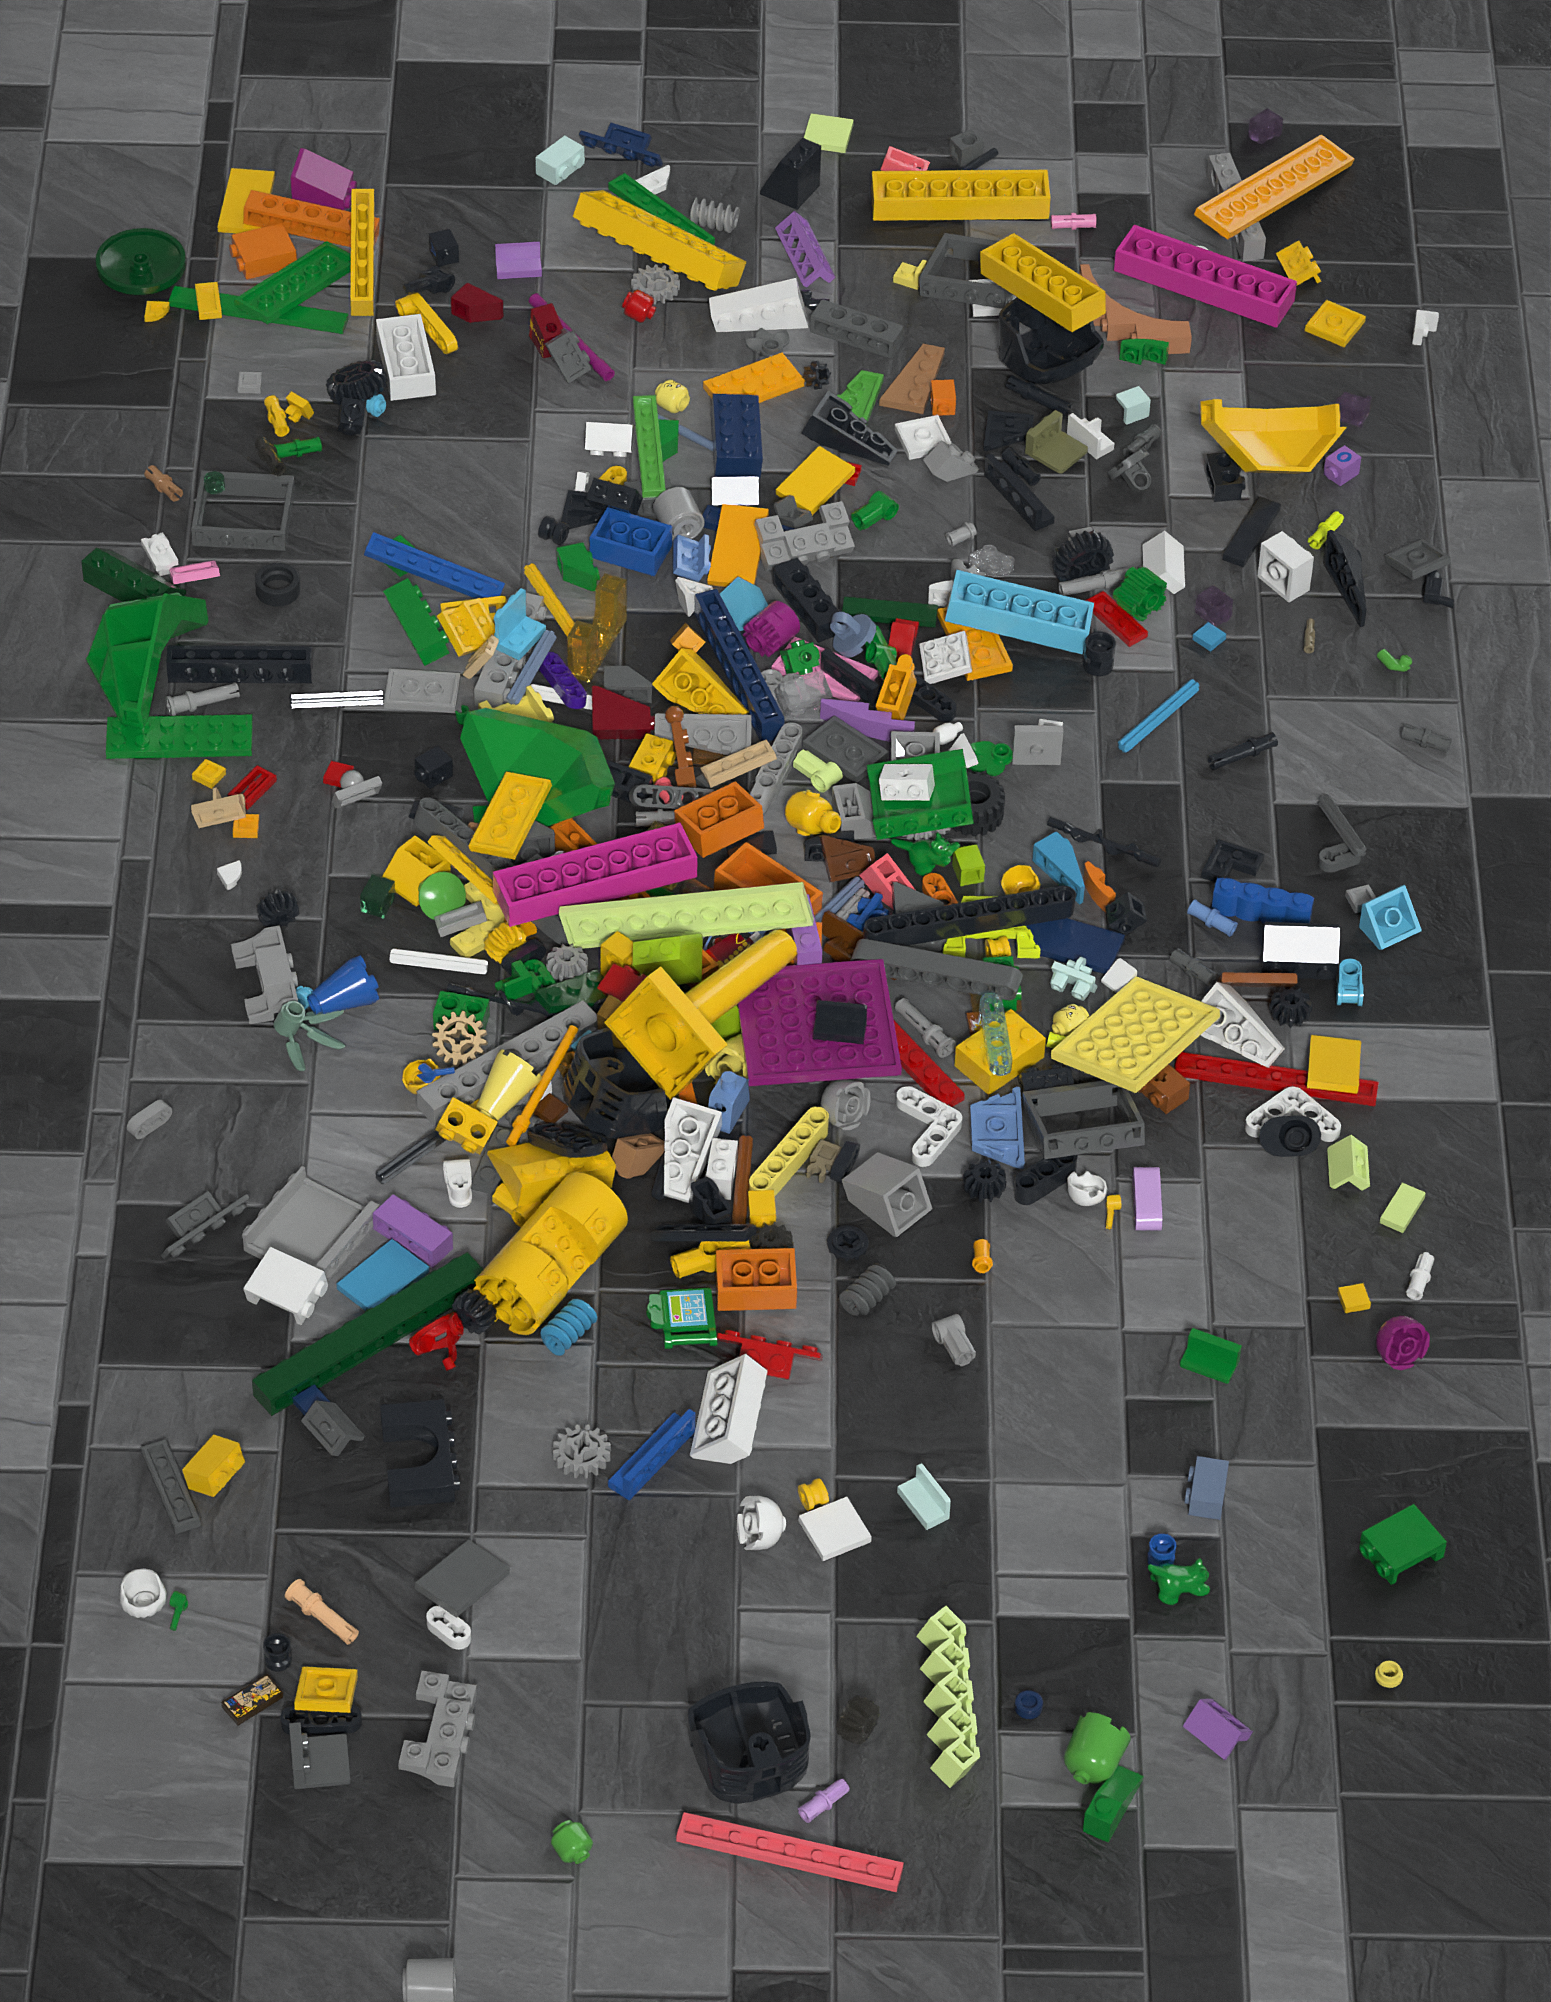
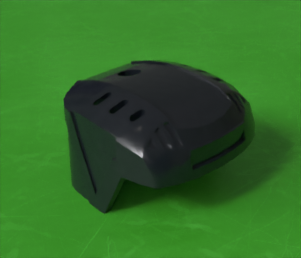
[999,297,1104,384]
[561,1027,680,1139]
[687,1681,811,1804]

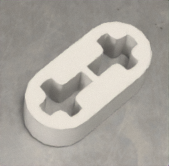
[426,1606,471,1650]

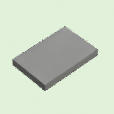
[384,668,461,713]

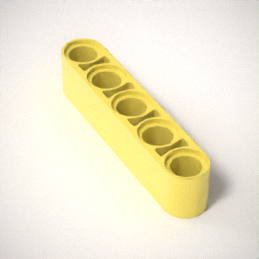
[749,1107,829,1196]

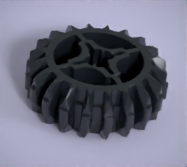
[326,360,388,405]
[1051,530,1114,582]

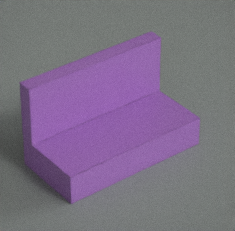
[495,242,542,279]
[1183,1699,1253,1760]

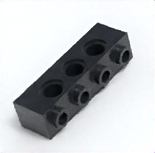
[772,558,843,643]

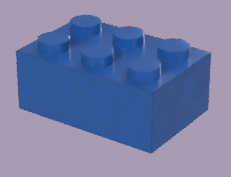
[590,507,672,576]

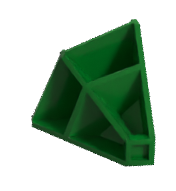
[86,593,209,728]
[460,708,615,827]

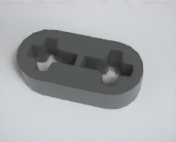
[1318,843,1362,872]

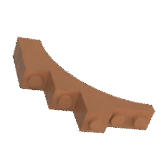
[1079,264,1192,354]

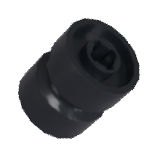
[1083,631,1116,677]

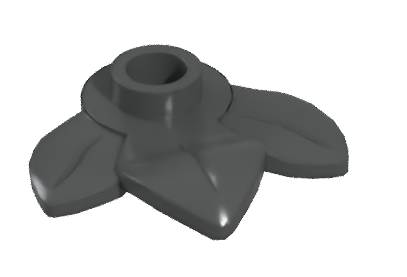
[745,328,790,358]

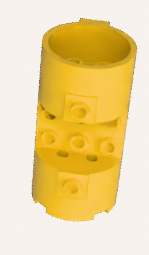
[473,1172,628,1335]

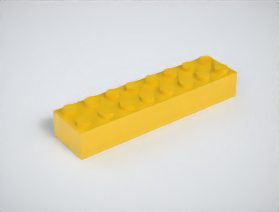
[871,170,1051,221]
[573,190,746,291]

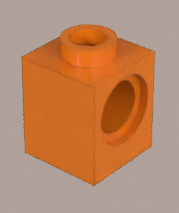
[930,380,956,416]

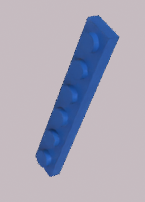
[364,532,505,599]

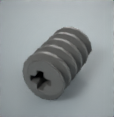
[839,1263,896,1316]

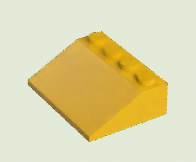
[487,1143,616,1207]

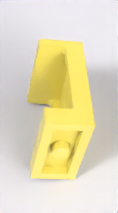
[478,685,554,723]

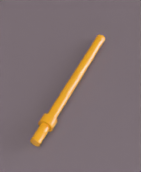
[506,1025,578,1146]

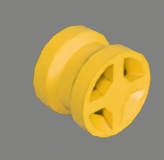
[985,936,1011,958]
[798,1478,829,1511]

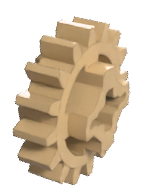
[432,1011,488,1067]

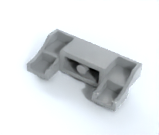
[754,501,855,571]
[231,926,298,1024]
[398,1671,477,1787]

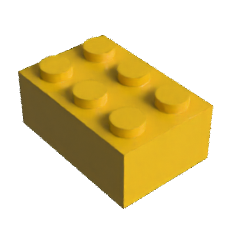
[954,1009,1046,1095]

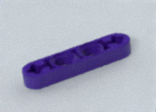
[539,652,587,709]

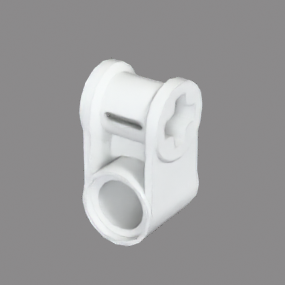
[443,1159,472,1208]

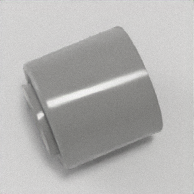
[653,487,704,542]
[402,1958,456,2002]

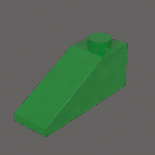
[1083,1765,1144,1843]

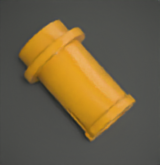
[972,1239,993,1273]

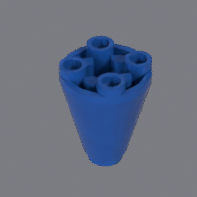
[307,955,379,1015]

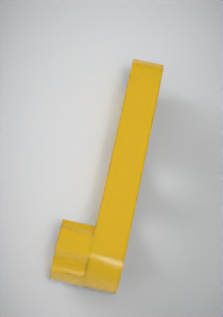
[395,293,458,354]

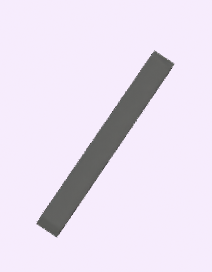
[414,798,569,945]

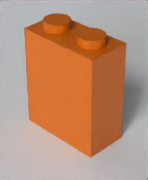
[229,223,297,280]

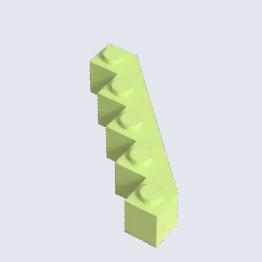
[917,1606,980,1788]

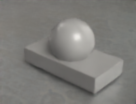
[332,770,382,809]

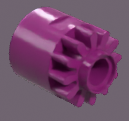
[743,601,800,657]

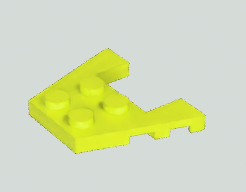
[943,896,1040,958]

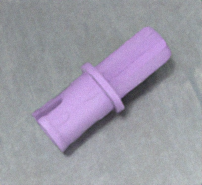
[798,1779,849,1823]

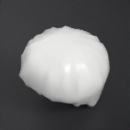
[119,1569,167,1618]

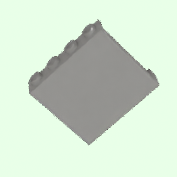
[242,1166,380,1282]

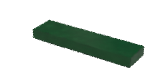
[842,597,938,627]

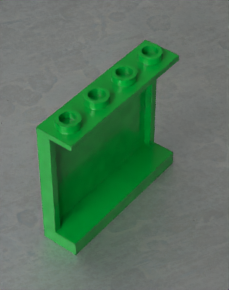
[867,749,974,840]

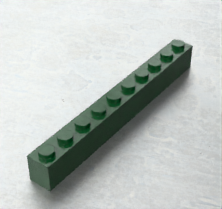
[252,1252,484,1416]

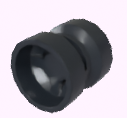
[538,516,570,545]
[263,1633,292,1672]

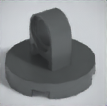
[1106,447,1151,492]

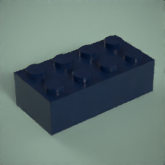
[711,394,763,479]

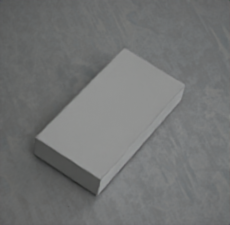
[434,901,487,937]

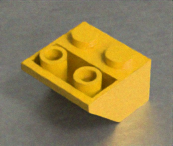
[381,836,451,907]

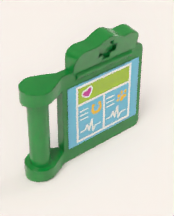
[646,1288,717,1349]

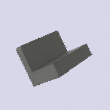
[301,1400,365,1456]

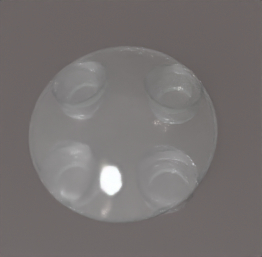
[968,545,1015,577]

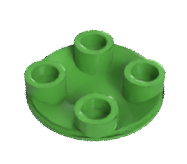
[418,872,466,920]

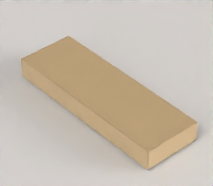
[700,739,777,788]

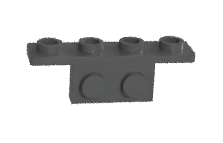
[161,1191,250,1259]

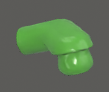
[1377,649,1412,672]

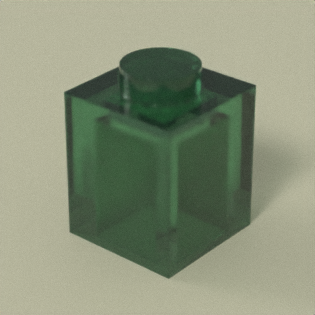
[360,875,395,918]

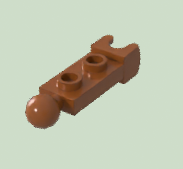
[665,706,696,793]

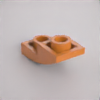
[1083,861,1116,914]

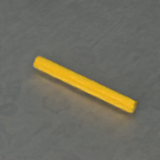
[524,563,584,646]

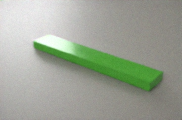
[633,395,666,498]

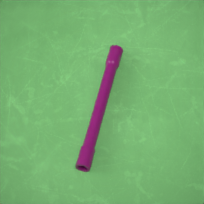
[529,293,615,381]

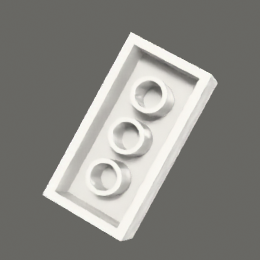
[376,314,436,401]

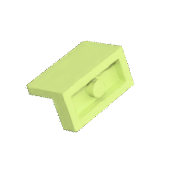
[1327,1135,1370,1190]

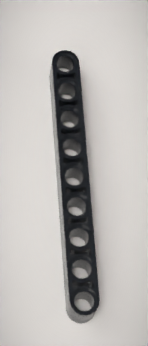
[863,886,1076,946]

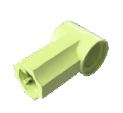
[793,749,843,793]

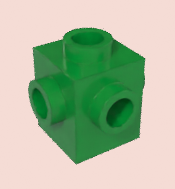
[780,639,820,675]

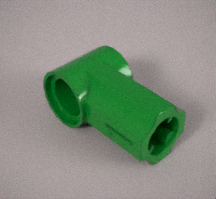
[851,491,899,531]

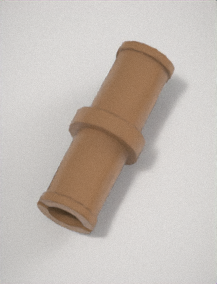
[144,465,183,502]

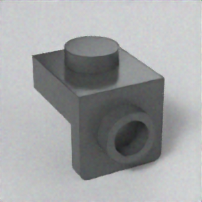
[774,495,813,529]

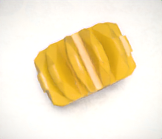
[484,922,527,964]

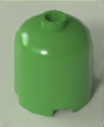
[1064,1712,1131,1784]

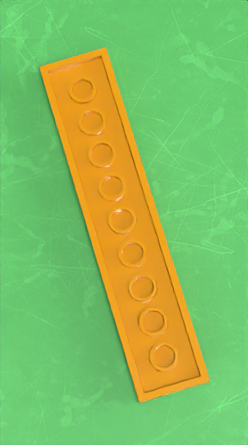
[1194,135,1354,240]

